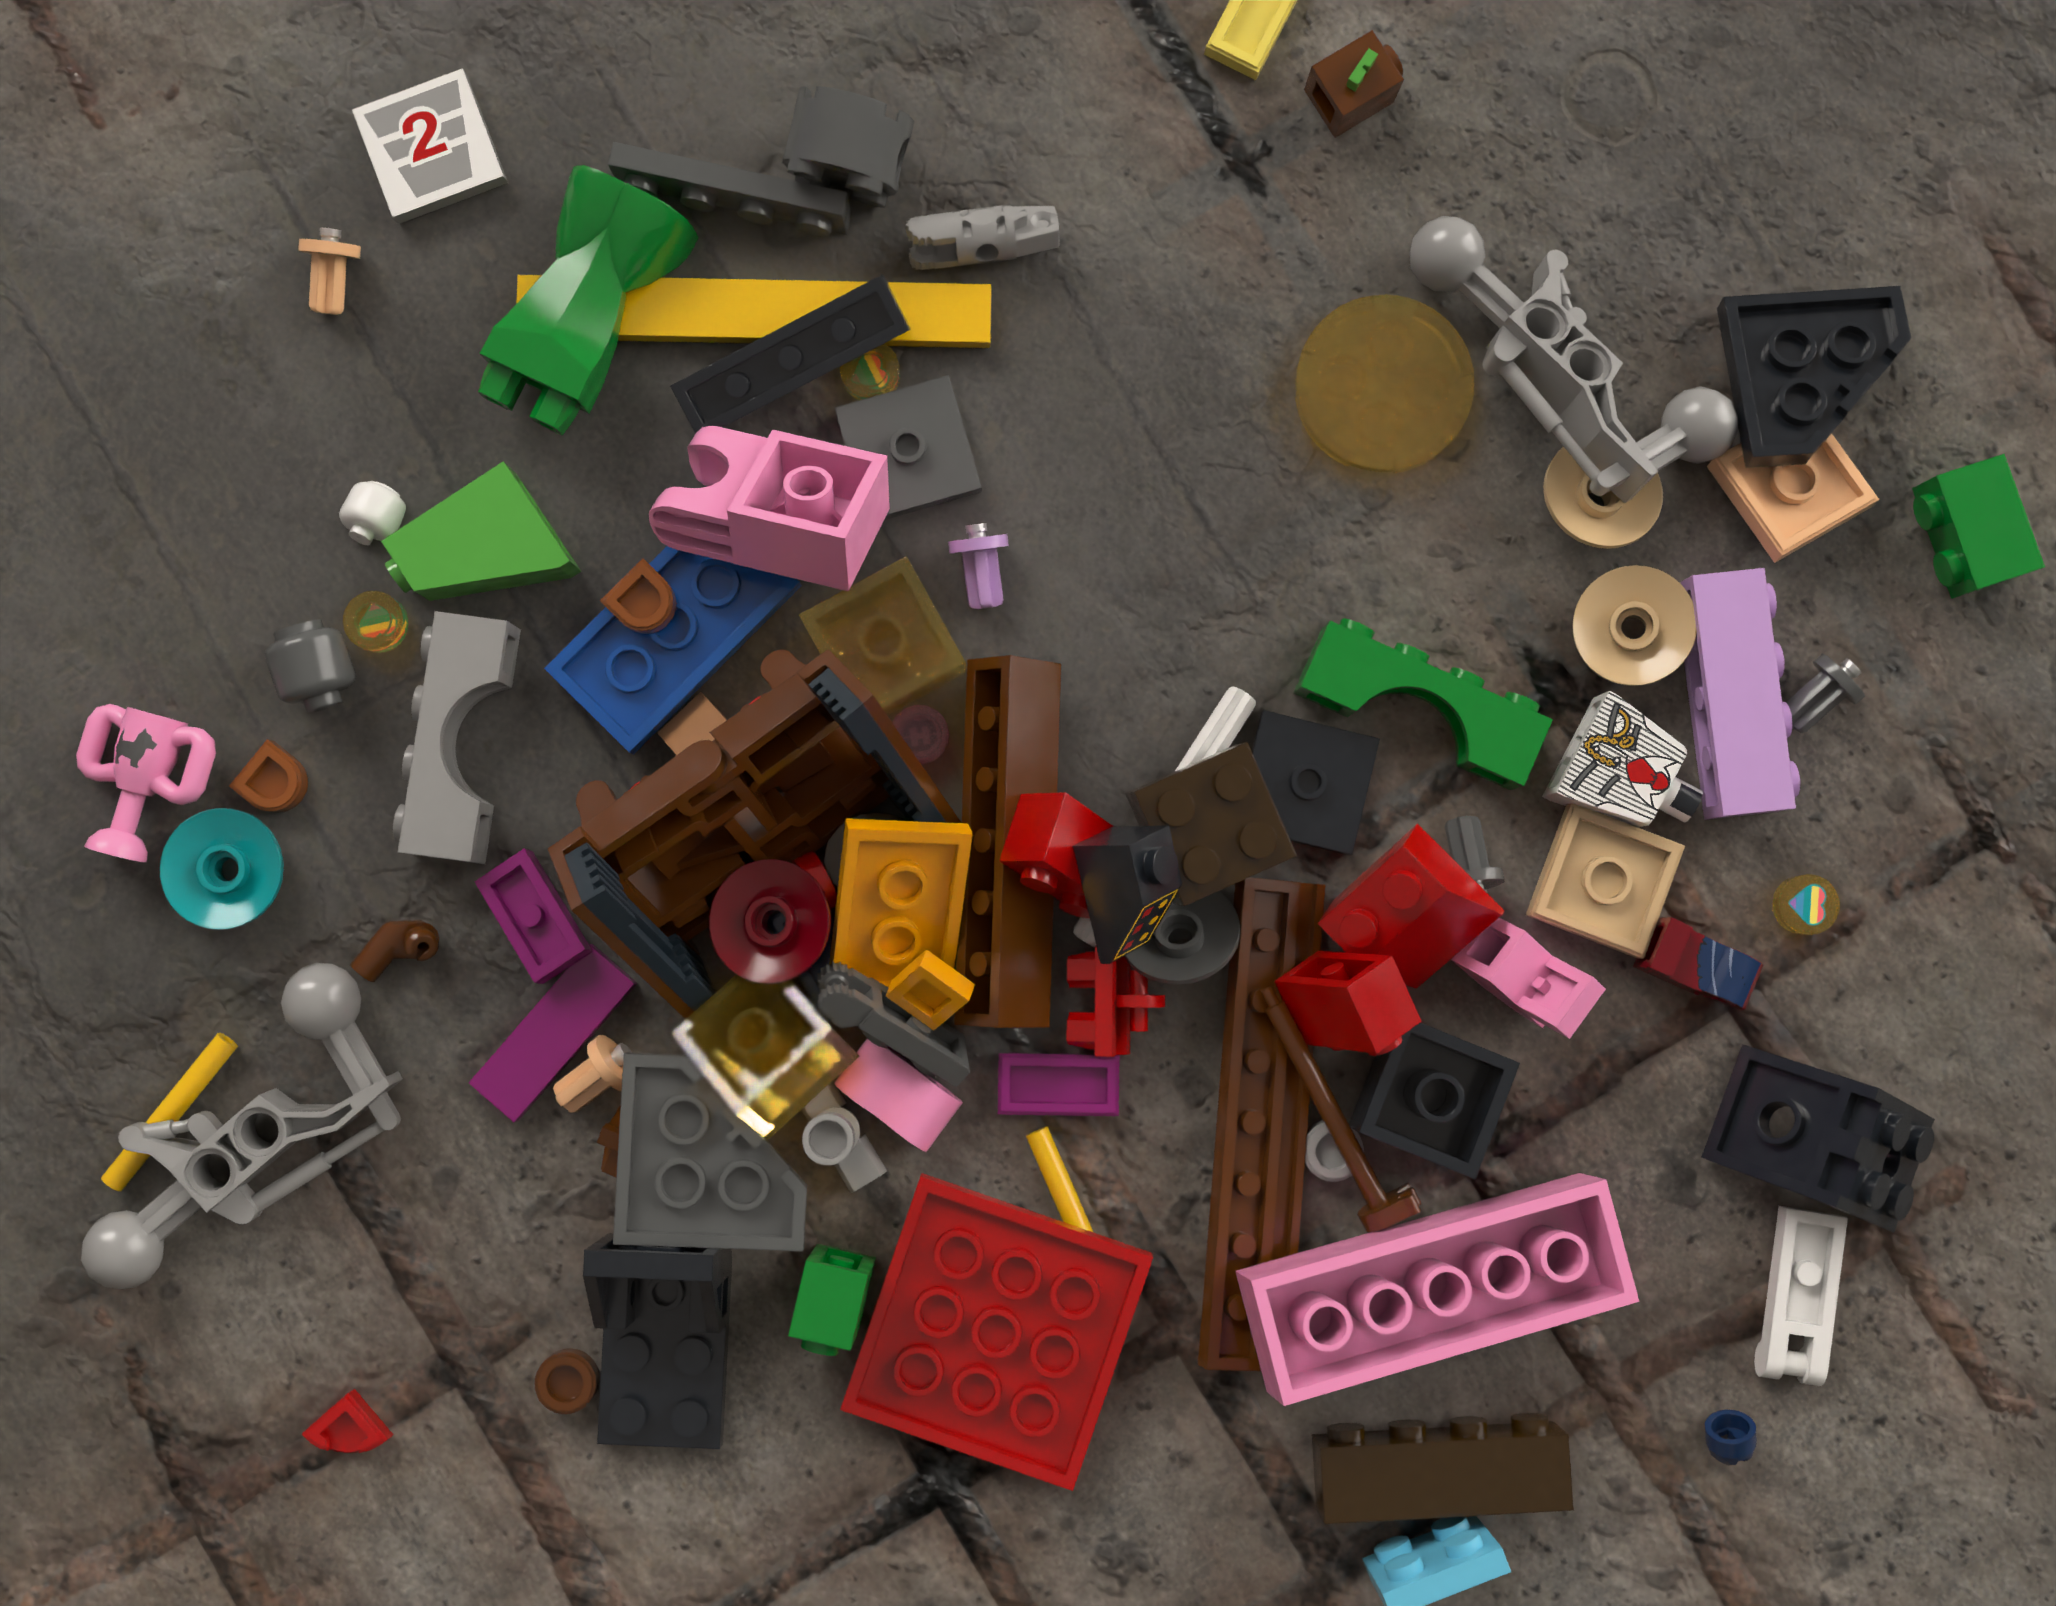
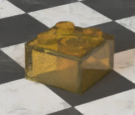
[799,556,967,716]
[671,974,860,1140]

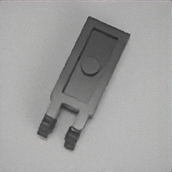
[817,962,970,1087]

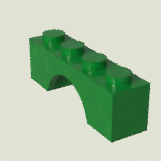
[1293,618,1553,790]

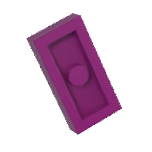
[474,848,592,984]

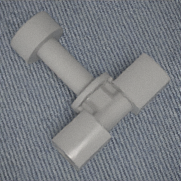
[788,1067,887,1193]

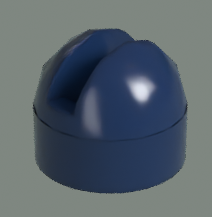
[1705,1410,1757,1466]

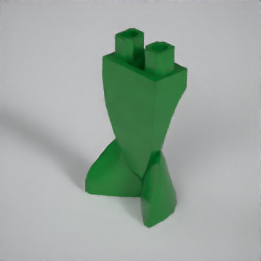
[478,165,699,436]

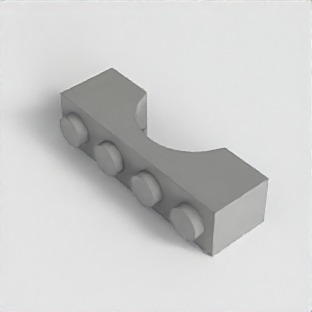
[393,611,521,864]

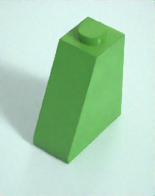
[381,461,581,601]

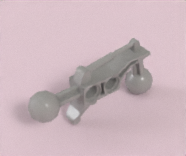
[1409,216,1739,503]
[81,963,403,1289]

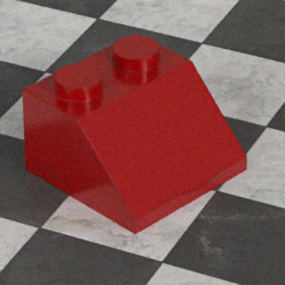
[1318,823,1504,989]

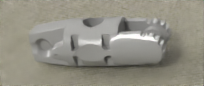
[905,205,1060,270]

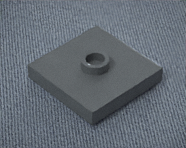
[835,375,982,520]

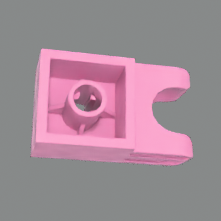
[649,426,890,591]

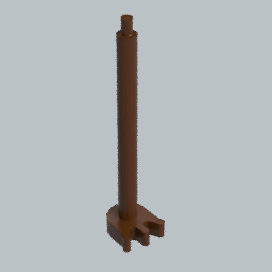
[1260,986,1422,1233]

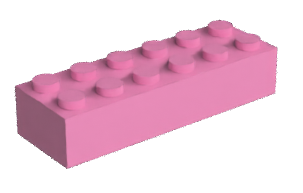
[1235,1173,1640,1406]

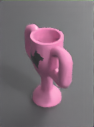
[76,704,216,862]

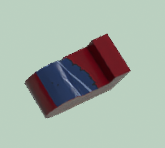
[1633,917,1764,1010]

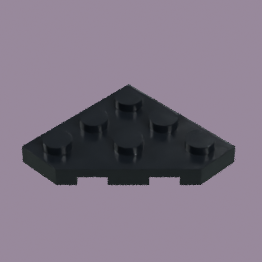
[1717,286,1911,468]

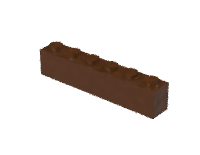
[954,655,1061,1028]

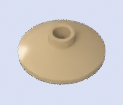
[1543,447,1663,549]
[1572,565,1697,686]

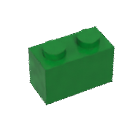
[1912,453,2045,599]
[788,1244,876,1356]

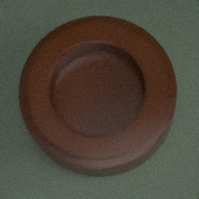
[535,1348,600,1414]

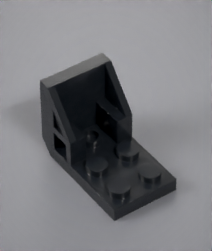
[583,1233,732,1449]

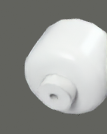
[339,481,406,545]

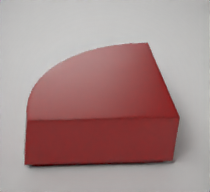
[302,1389,394,1453]

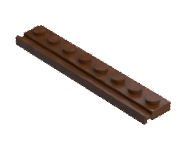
[1198,877,1326,1371]

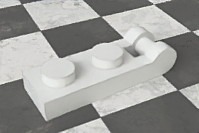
[1754,1206,1848,1386]

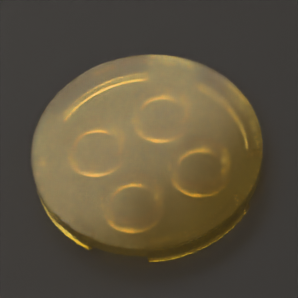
[1295,294,1474,474]

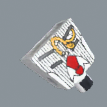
[1542,691,1703,827]

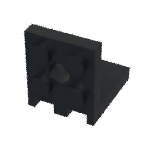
[1701,1044,1935,1233]

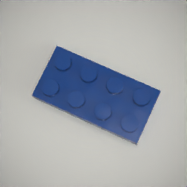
[544,546,802,755]

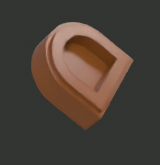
[600,559,676,634]
[229,739,308,813]

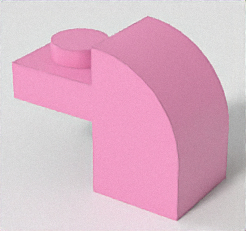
[1451,918,1606,1039]

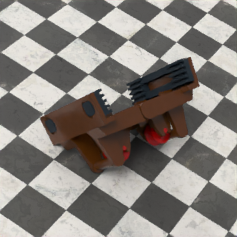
[548,649,962,1024]

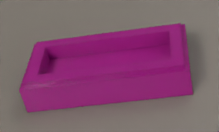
[998,1052,1120,1116]

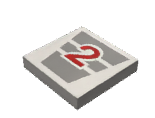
[352,68,508,224]

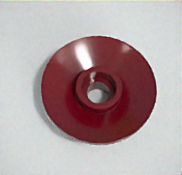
[709,859,831,984]

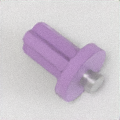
[948,523,1009,609]

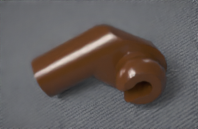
[350,920,440,982]

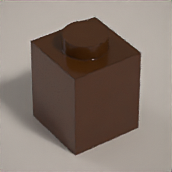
[1304,30,1404,138]

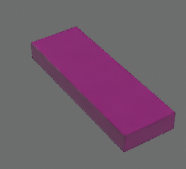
[469,944,638,1123]

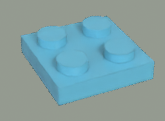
[1362,1516,1511,1606]

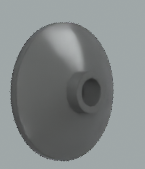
[1124,891,1240,985]

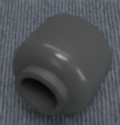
[264,619,356,713]

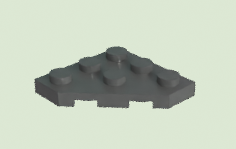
[613,1052,807,1251]

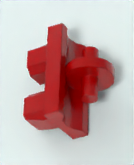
[1066,945,1166,1057]

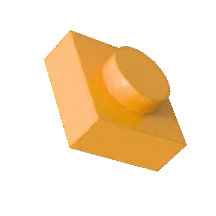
[885,949,975,1031]

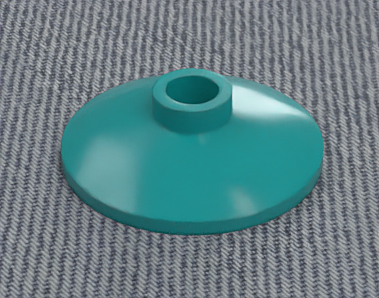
[160,808,284,930]

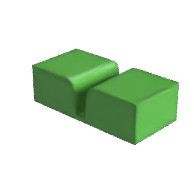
[1346,48,1378,91]

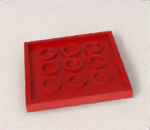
[840,1173,1153,1491]

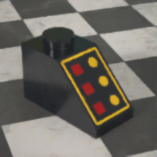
[1073,825,1182,964]

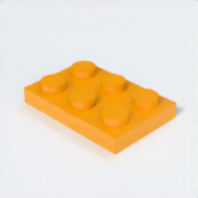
[829,818,973,988]

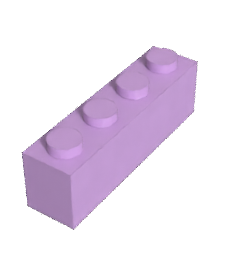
[1680,568,1800,820]

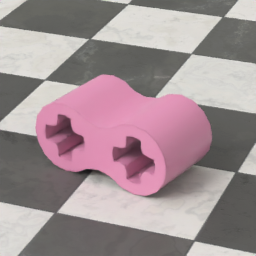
[834,1038,963,1152]

